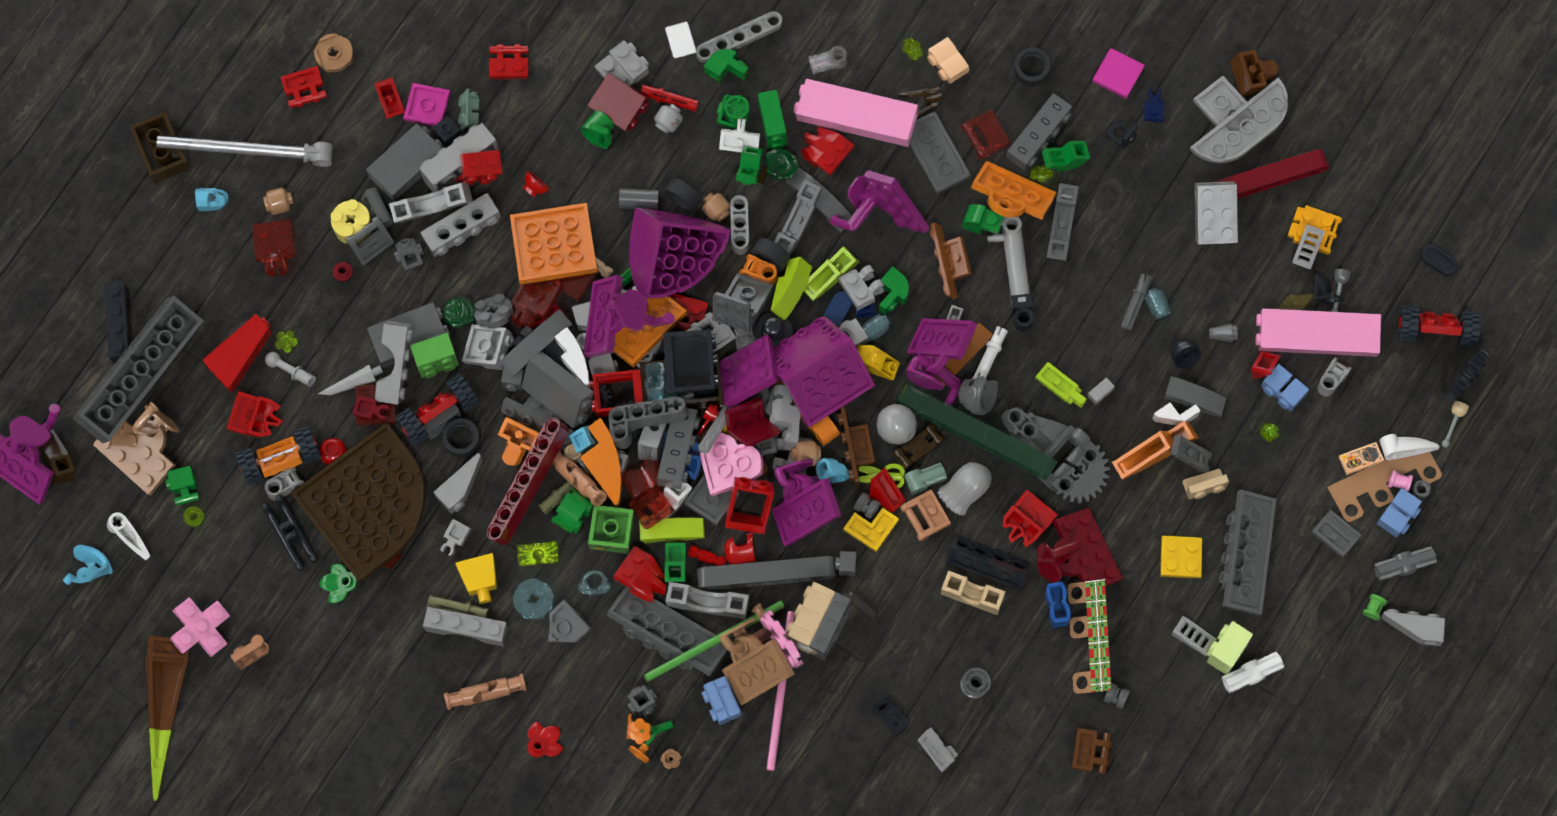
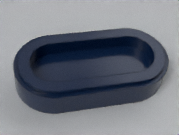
[824,291,852,327]

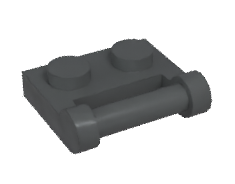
[345,216,394,265]

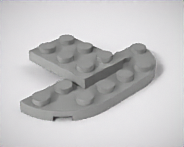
[1190,76,1288,163]

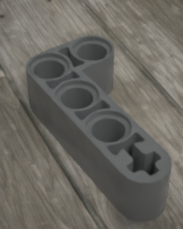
[609,397,689,449]

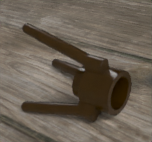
[897,86,942,117]

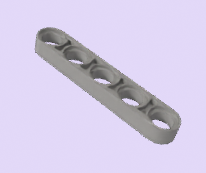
[696,12,782,63]

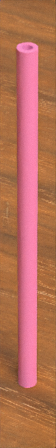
[767,611,795,771]

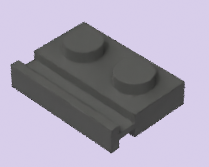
[1311,510,1362,558]

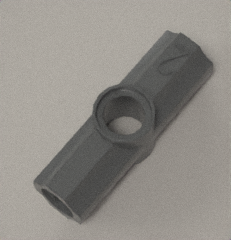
[1373,547,1437,581]

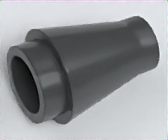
[1209,323,1238,343]

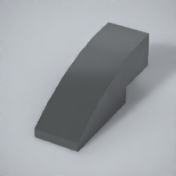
[1164,376,1226,417]

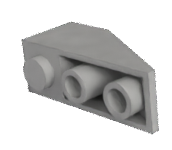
[1381,609,1445,646]

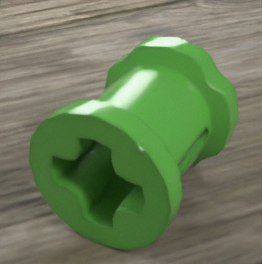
[1363,594,1387,620]

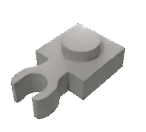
[441,519,471,556]

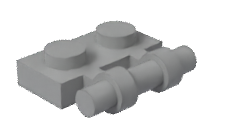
[686,312,736,353]

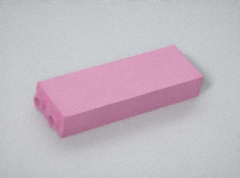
[794,79,919,147]
[1255,309,1381,357]

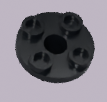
[753,312,793,348]

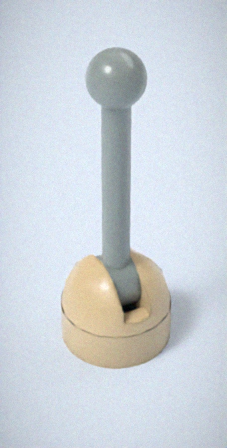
[1442,401,1469,448]

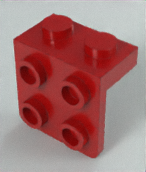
[455,150,502,186]

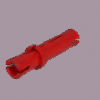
[641,84,699,112]

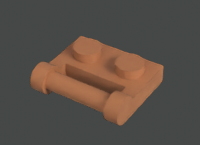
[900,490,951,542]
[230,635,270,670]

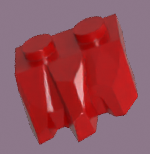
[801,127,855,176]
[226,391,282,437]
[1003,490,1058,547]
[613,546,666,602]

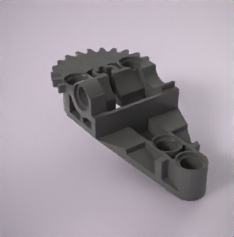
[1002,408,1110,503]

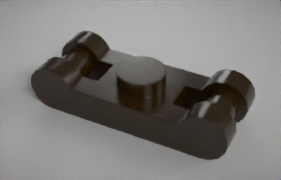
[893,424,945,470]

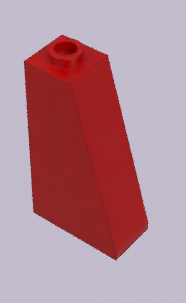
[202,314,272,393]

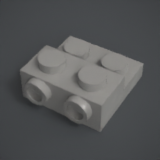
[595,41,649,86]
[462,324,514,370]

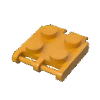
[1287,205,1342,254]

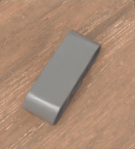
[730,195,749,255]

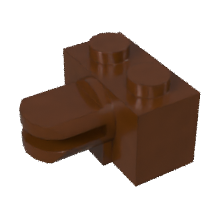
[1230,50,1278,97]

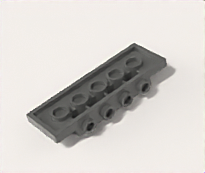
[1219,490,1276,616]
[607,586,728,676]

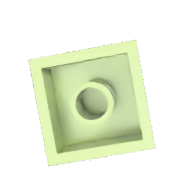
[1206,621,1253,675]

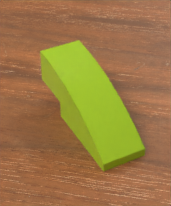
[804,246,860,301]
[771,257,812,320]
[640,518,705,543]

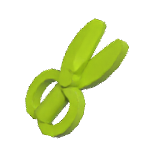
[858,464,905,488]

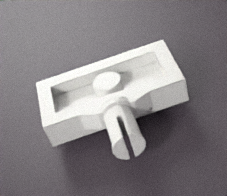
[719,119,760,152]

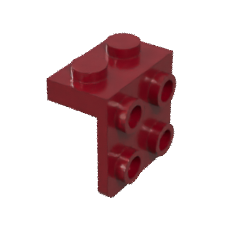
[724,397,780,446]

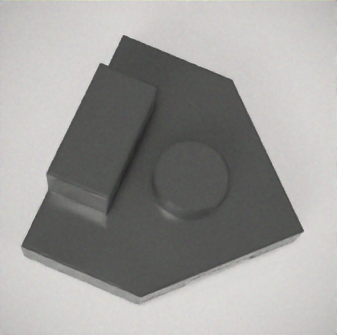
[548,599,592,643]

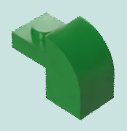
[703,49,749,83]
[1041,141,1090,172]
[736,146,763,185]
[962,204,1005,235]
[879,267,909,315]
[665,543,686,583]

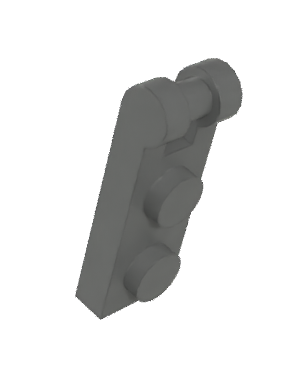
[1171,436,1212,473]

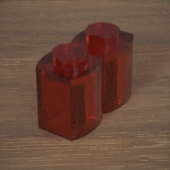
[622,460,663,502]

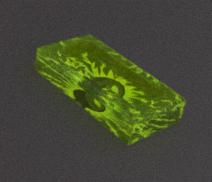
[517,541,559,566]

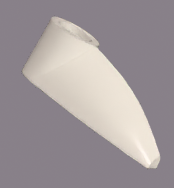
[1379,434,1439,460]
[107,512,150,560]

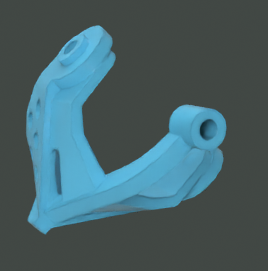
[63,545,113,585]

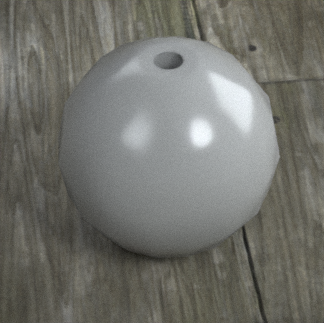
[876,404,917,445]

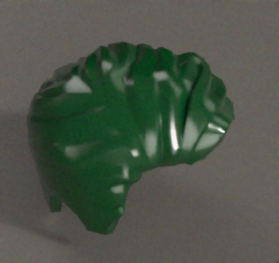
[766,148,799,180]
[443,297,475,329]

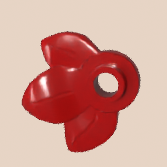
[697,403,719,435]
[527,722,563,758]

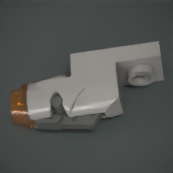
[766,379,800,451]

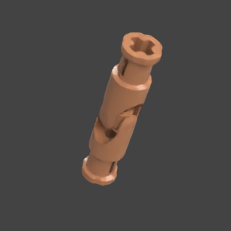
[552,450,607,506]
[444,673,527,710]

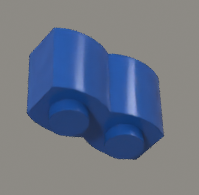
[1045,582,1070,628]

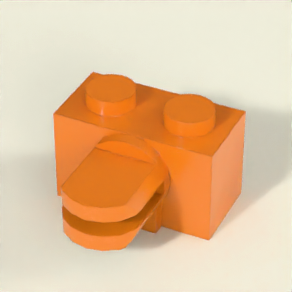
[498,417,540,466]

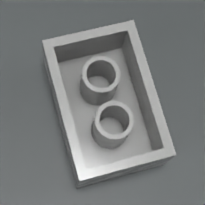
[1195,181,1238,244]

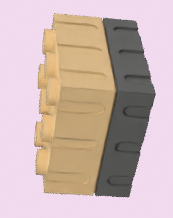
[786,582,851,661]

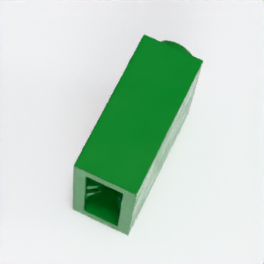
[758,90,787,150]

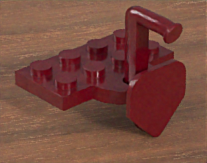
[1037,508,1123,587]

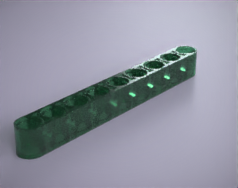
[895,385,1057,480]

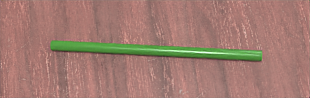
[644,601,784,682]

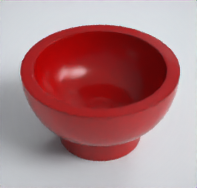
[523,171,549,197]
[319,438,347,465]

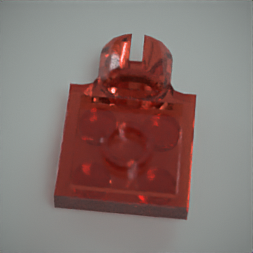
[252,219,295,277]
[511,280,564,329]

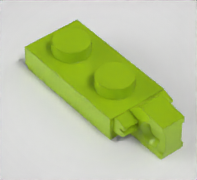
[1035,362,1087,408]

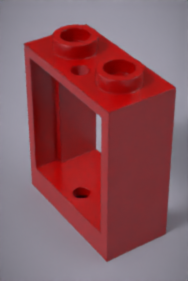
[589,369,643,418]
[725,477,774,534]

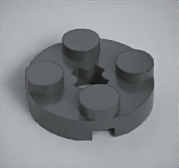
[474,294,514,329]

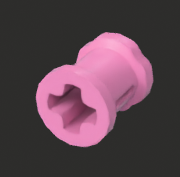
[1388,470,1413,492]

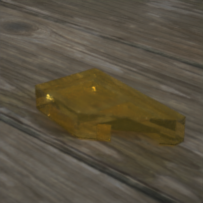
[1277,294,1314,310]

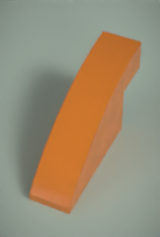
[580,418,622,507]
[1112,421,1198,479]

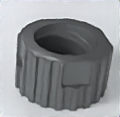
[1412,480,1431,499]

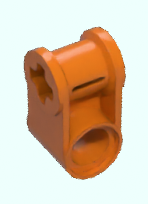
[739,254,778,285]

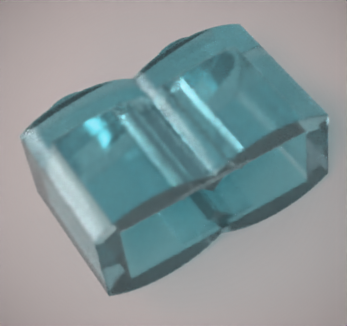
[645,362,668,401]

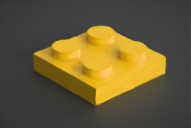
[1160,536,1202,579]

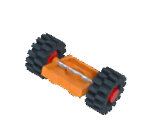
[235,425,321,486]

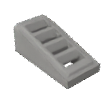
[1292,224,1325,269]
[1172,616,1216,656]

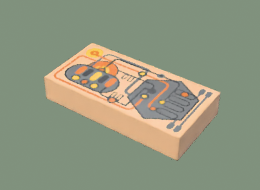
[1339,442,1384,475]

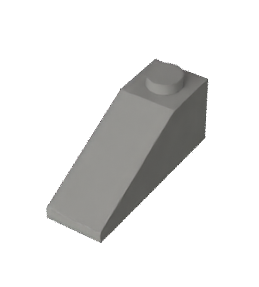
[434,453,483,514]

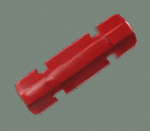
[688,545,726,566]

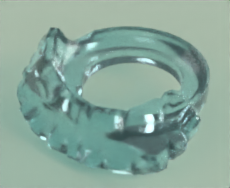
[577,570,611,595]

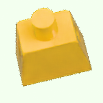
[456,553,497,604]

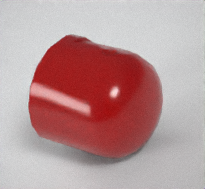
[724,532,756,565]

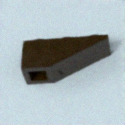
[38,430,75,486]

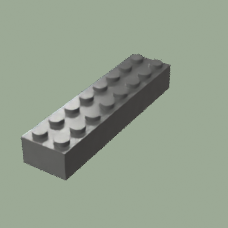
[72,295,203,443]

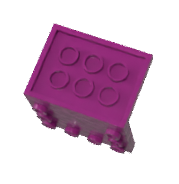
[773,316,875,427]

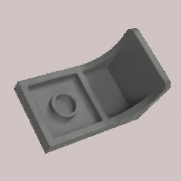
[712,273,773,332]

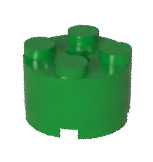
[551,488,594,534]

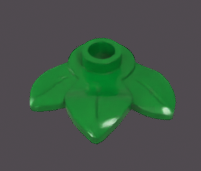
[319,564,357,603]

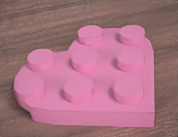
[700,433,763,496]
[760,610,803,668]

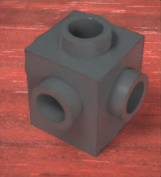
[394,238,423,270]
[627,685,657,717]

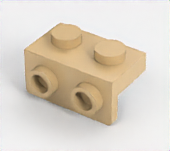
[1183,469,1229,499]

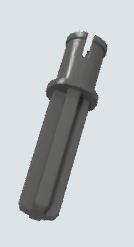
[1121,274,1153,330]

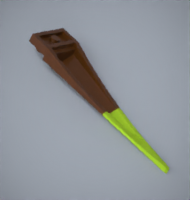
[146,636,189,801]

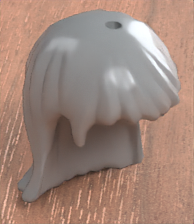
[938,462,992,515]

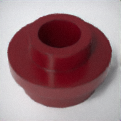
[333,262,353,282]

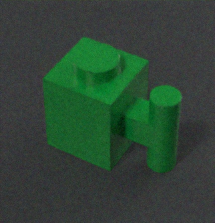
[165,466,200,506]

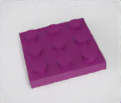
[719,335,778,408]

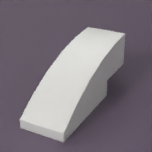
[555,327,590,388]

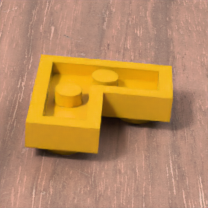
[843,508,899,552]

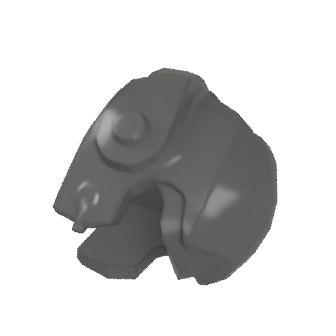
[958,376,998,415]

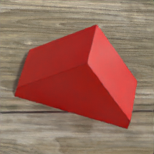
[374,77,405,118]

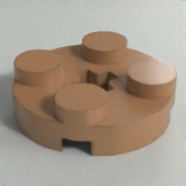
[314,34,353,73]

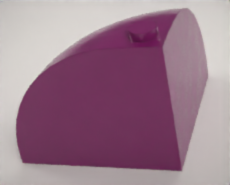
[629,208,731,298]

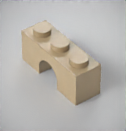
[941,571,1005,615]

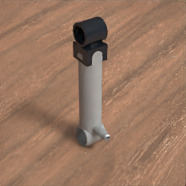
[987,217,1034,332]

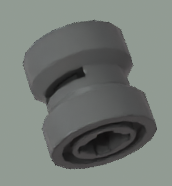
[853,492,881,519]
[1104,682,1130,709]

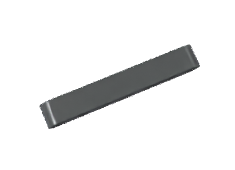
[697,556,836,591]

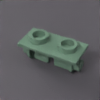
[458,89,479,131]

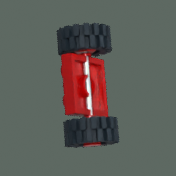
[1397,305,1481,347]
[395,373,479,446]

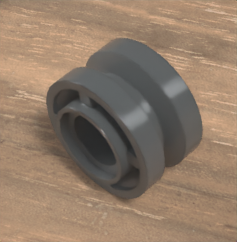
[960,668,991,699]

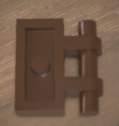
[1072,728,1112,775]

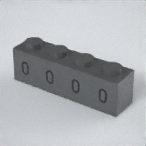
[1006,93,1072,171]
[657,408,701,490]

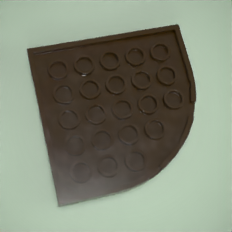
[291,422,425,583]

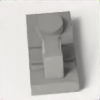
[918,728,958,772]

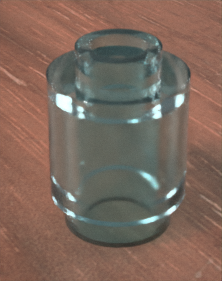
[1144,288,1170,319]
[862,314,890,342]

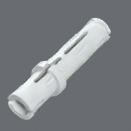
[972,326,1008,380]

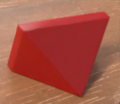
[1252,351,1281,379]
[870,468,906,512]

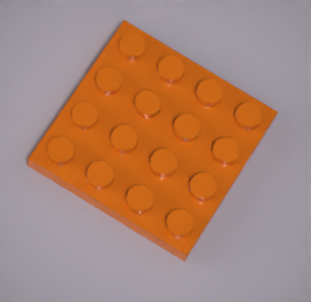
[510,203,597,285]

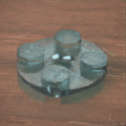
[513,579,554,620]

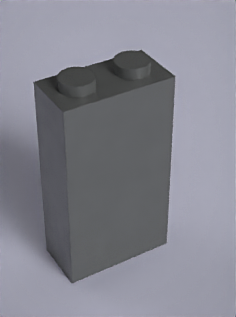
[366,123,444,202]
[367,302,450,368]
[521,351,594,428]

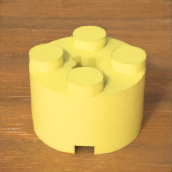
[331,200,372,244]

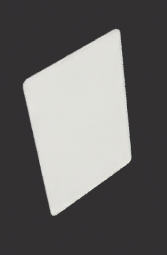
[665,22,696,58]

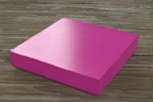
[1092,48,1145,99]
[404,83,451,126]

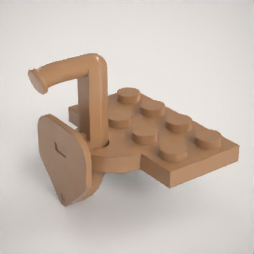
[93,402,179,495]
[719,604,795,705]

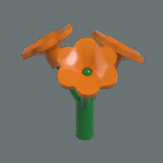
[627,714,673,763]

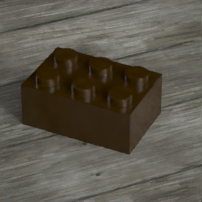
[129,112,190,184]

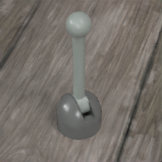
[1331,269,1351,312]

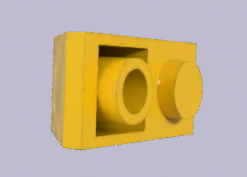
[857,345,900,380]

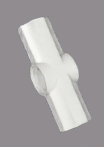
[1222,652,1284,693]

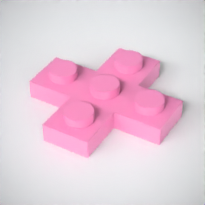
[170,597,230,657]

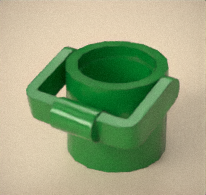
[716,95,750,130]
[580,111,614,149]

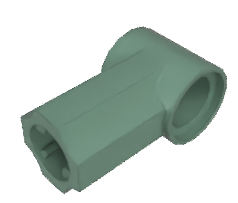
[904,463,947,495]

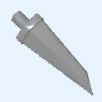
[318,365,383,395]

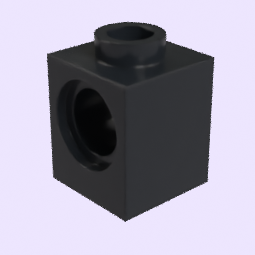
[433,116,462,148]

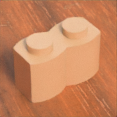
[927,37,969,84]

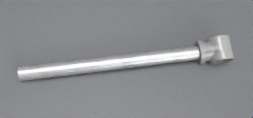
[157,136,333,167]

